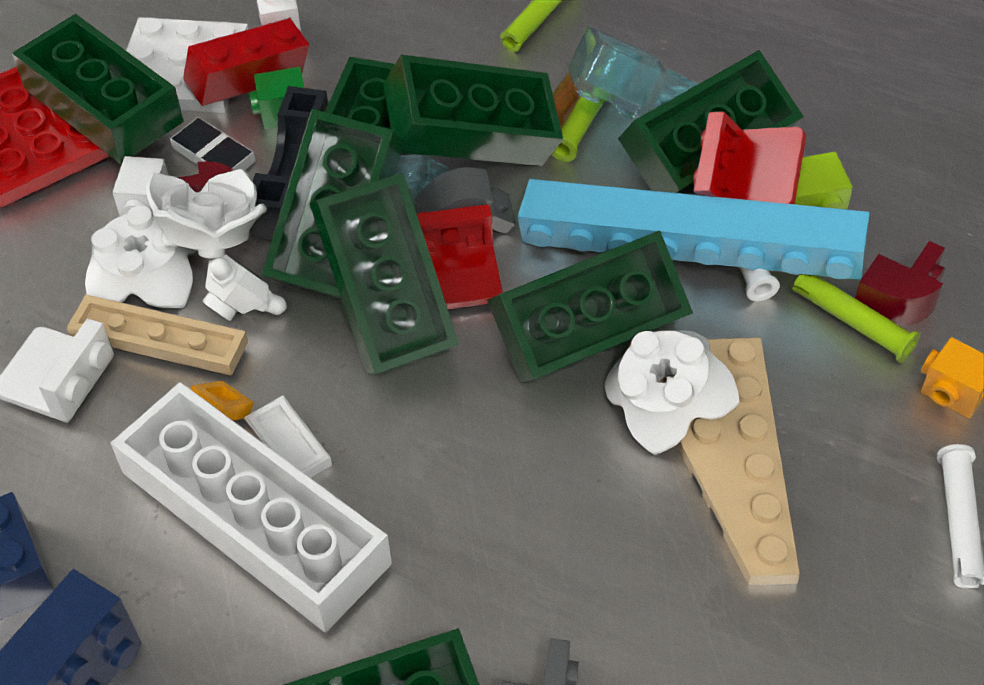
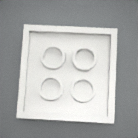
[126,17,248,113]

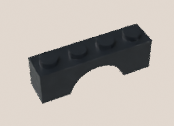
[250,86,328,240]

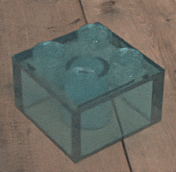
[568,25,670,119]

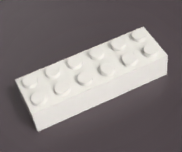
[111,382,392,633]

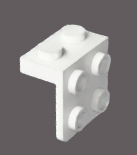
[0,318,115,423]

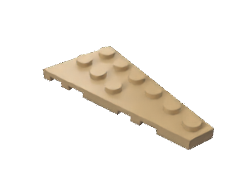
[628,337,800,585]

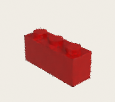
[183,18,310,106]

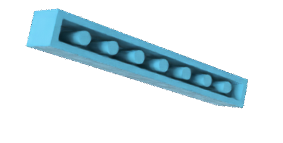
[518,179,870,280]

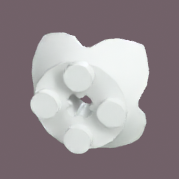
[146,168,267,258]
[85,205,198,308]
[605,330,740,455]

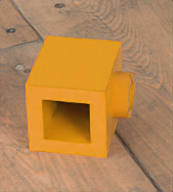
[920,337,984,419]

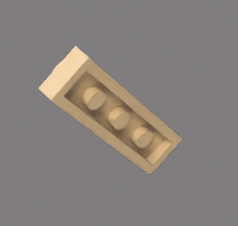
[66,294,248,376]

